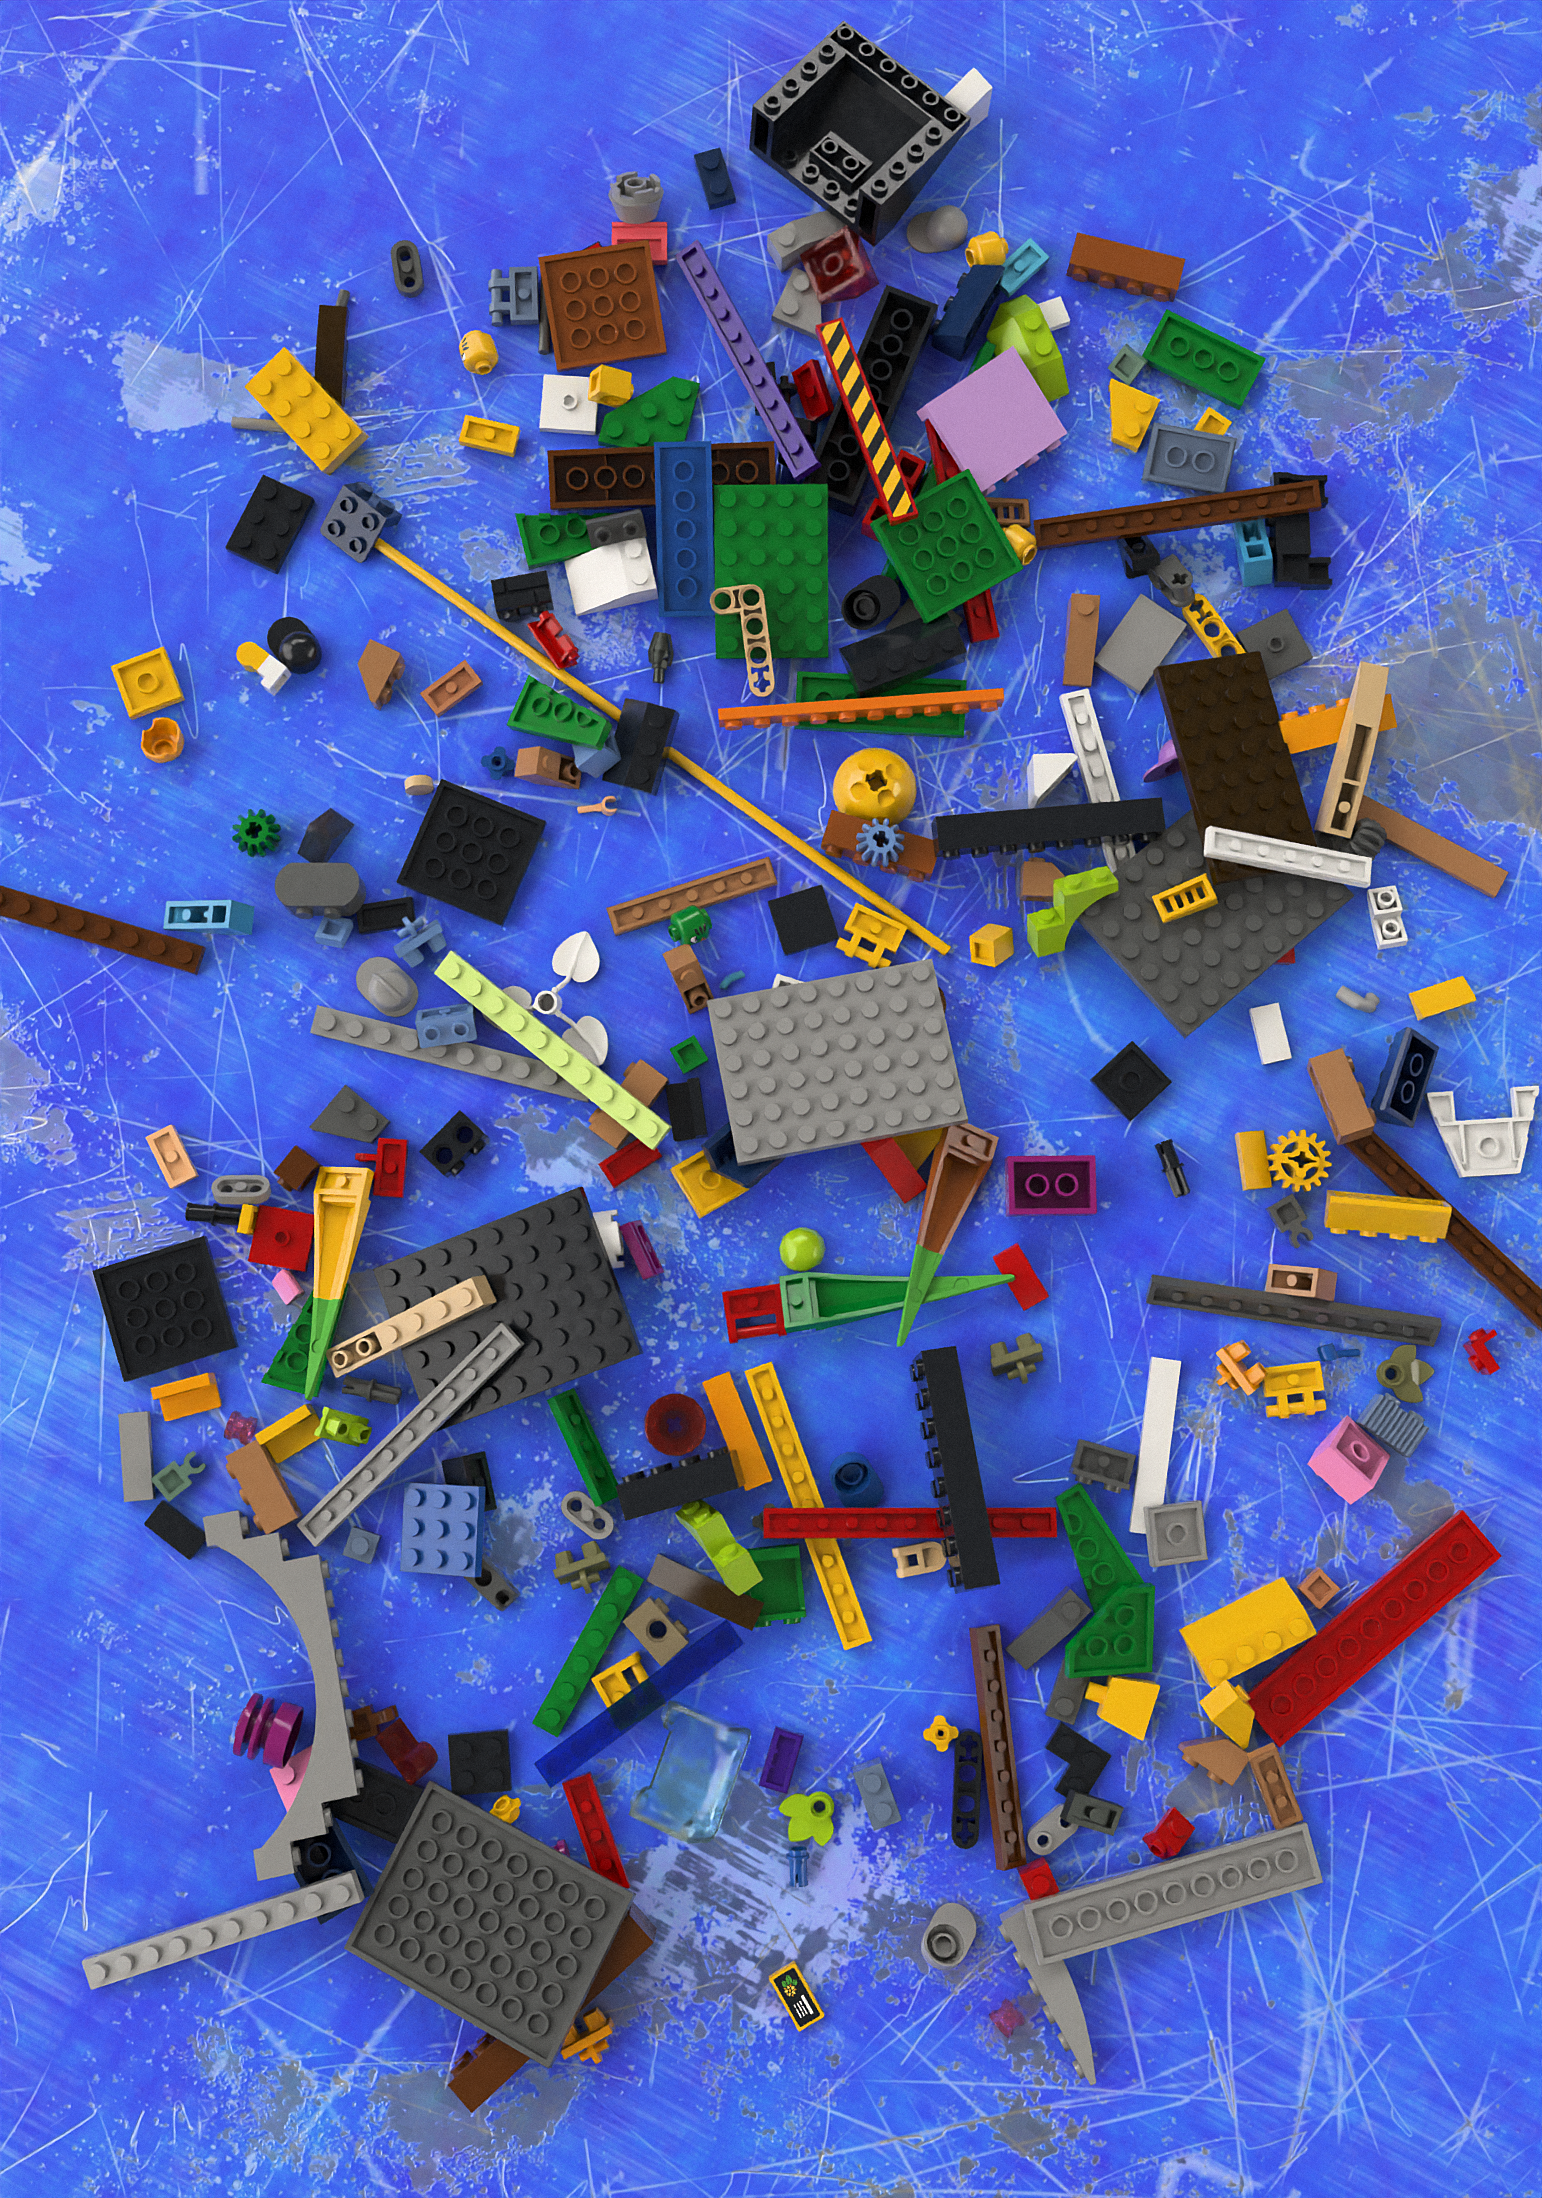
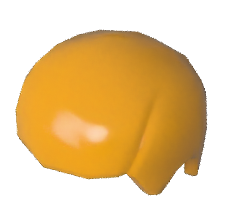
[141,717,185,764]

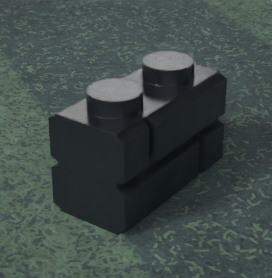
[491,570,554,622]

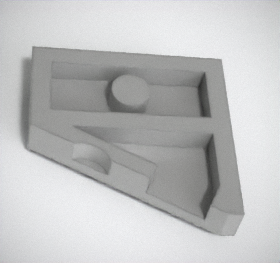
[772,267,822,341]

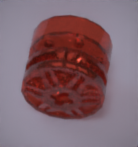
[643,1394,706,1456]

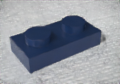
[694,147,736,210]

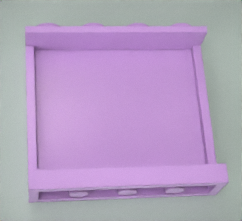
[916,346,1067,497]

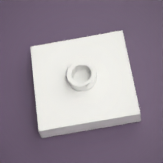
[539,374,598,435]

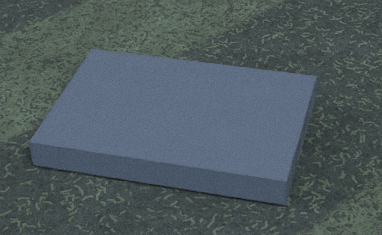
[1141,422,1237,494]

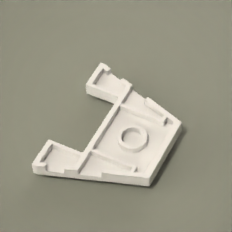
[1424,1086,1539,1178]

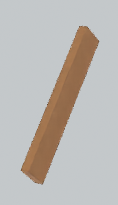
[1355,794,1508,898]
[606,857,778,936]

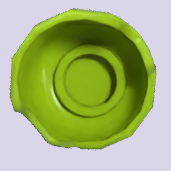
[779,1227,826,1272]

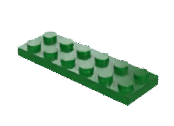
[794,671,967,738]

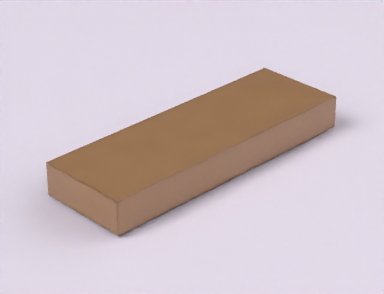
[1246,1742,1304,1830]

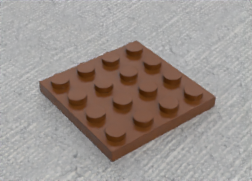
[538,240,667,372]

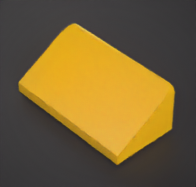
[1408,976,1476,1021]
[1235,1130,1272,1191]

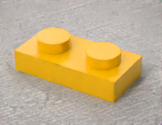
[459,415,521,457]

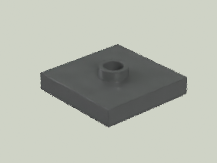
[1235,608,1313,681]

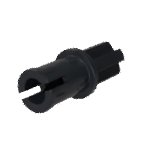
[1155,1139,1190,1198]
[185,1202,242,1226]

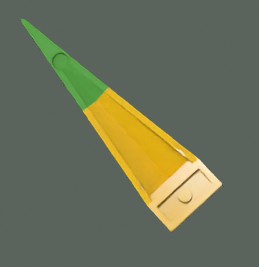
[305,1166,374,1401]

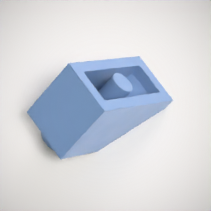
[572,706,621,779]

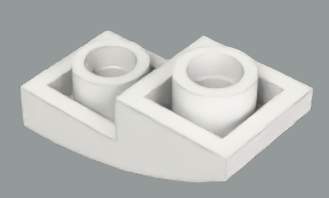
[1367,885,1408,950]

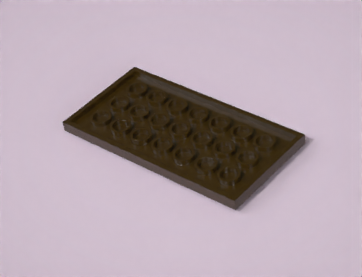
[1153,651,1317,885]

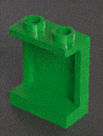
[745,1543,806,1628]

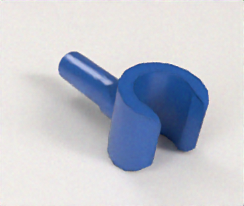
[1317,1343,1360,1362]

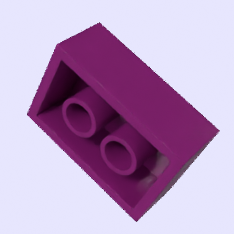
[1004,1155,1097,1217]

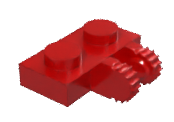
[355,1138,409,1198]

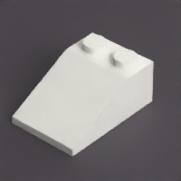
[564,537,658,617]

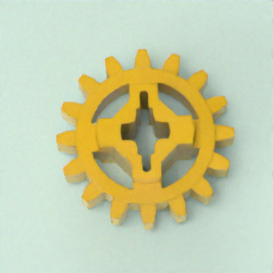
[1266,1129,1332,1193]

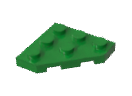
[598,376,700,448]
[1065,1583,1155,1678]

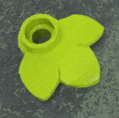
[779,1791,834,1846]

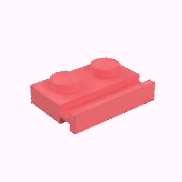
[612,222,667,265]

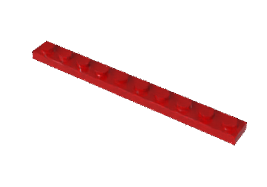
[763,1507,1057,1539]

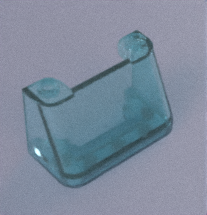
[628,1700,751,1844]

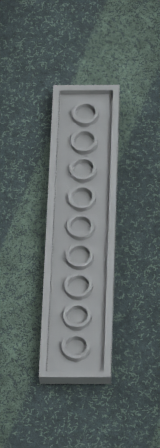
[1022,1821,1323,1966]

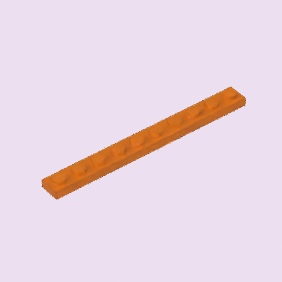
[718,688,1004,731]

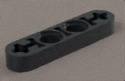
[951,1728,982,1849]

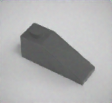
[1005,1586,1092,1670]

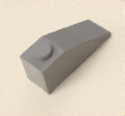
[767,210,852,273]

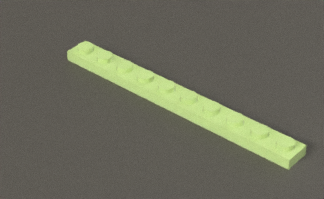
[434,951,672,1150]

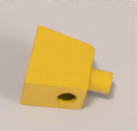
[1085,1675,1160,1741]

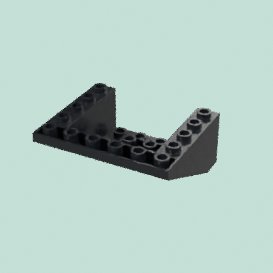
[749,21,971,247]

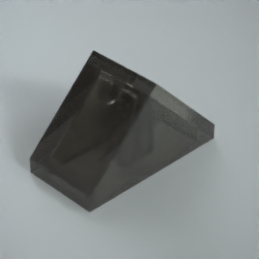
[298,808,354,863]

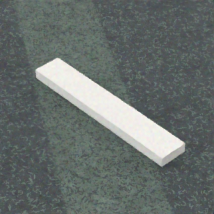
[1204,826,1372,888]
[1129,1357,1181,1534]

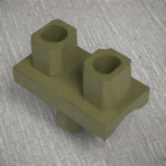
[990,1333,1043,1385]
[553,1541,611,1594]

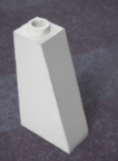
[944,68,993,140]

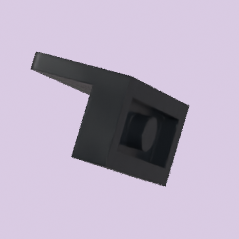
[666,1077,708,1142]
[442,1451,497,1512]

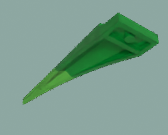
[779,1272,1015,1333]

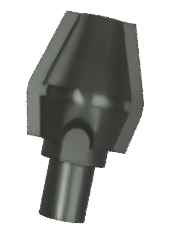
[648,632,673,684]

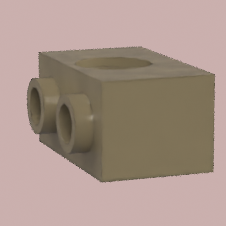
[623,1595,689,1667]

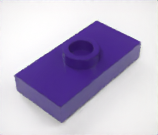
[759,1726,804,1794]

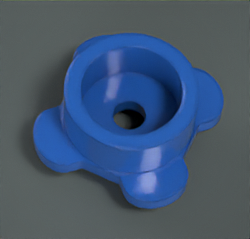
[481,746,515,780]

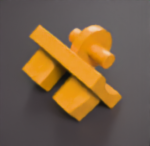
[1216,1340,1269,1395]
[560,2007,614,2064]

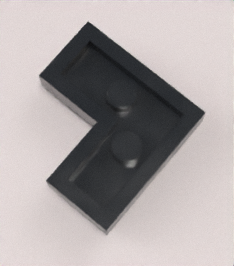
[1044,1722,1111,1798]

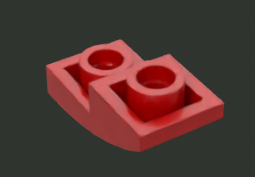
[993,1243,1049,1311]

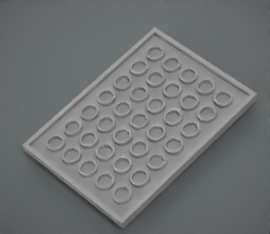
[707,959,968,1166]

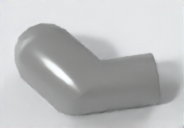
[1336,985,1380,1013]

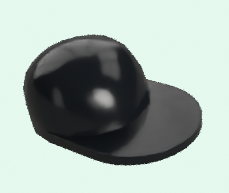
[841,575,901,630]
[267,617,322,674]

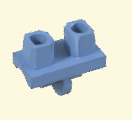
[393,916,447,967]

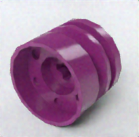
[233,1693,304,1769]

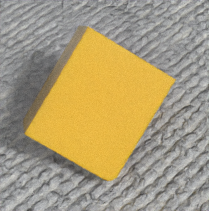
[969,923,1014,967]

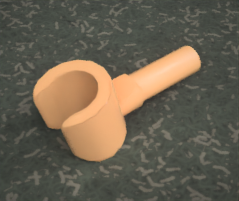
[577,796,617,816]

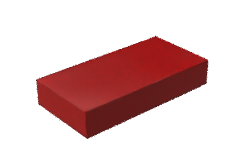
[598,1138,662,1189]

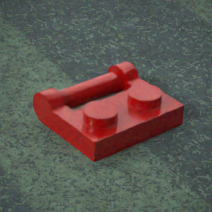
[722,1283,787,1344]

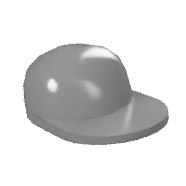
[907,205,968,254]
[921,1903,976,1970]

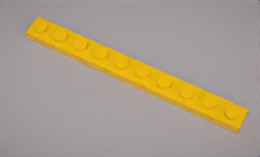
[744,1361,872,1650]

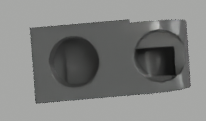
[463,1553,520,1612]

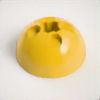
[833,747,917,827]

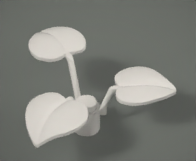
[482,931,609,1066]

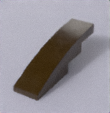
[315,305,349,408]
[646,1553,765,1631]

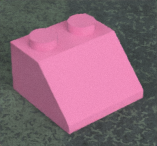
[1307,1415,1391,1505]

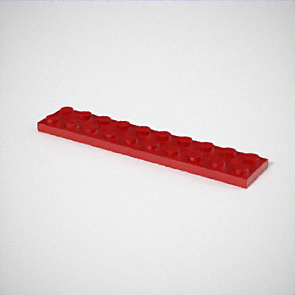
[1247,1510,1501,1748]

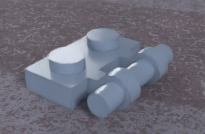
[488,266,539,327]

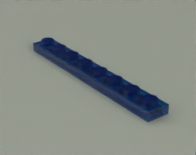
[534,1619,745,1789]

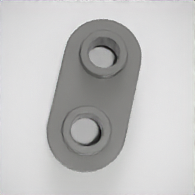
[211,1175,271,1204]
[561,1491,614,1539]
[1026,1803,1079,1855]

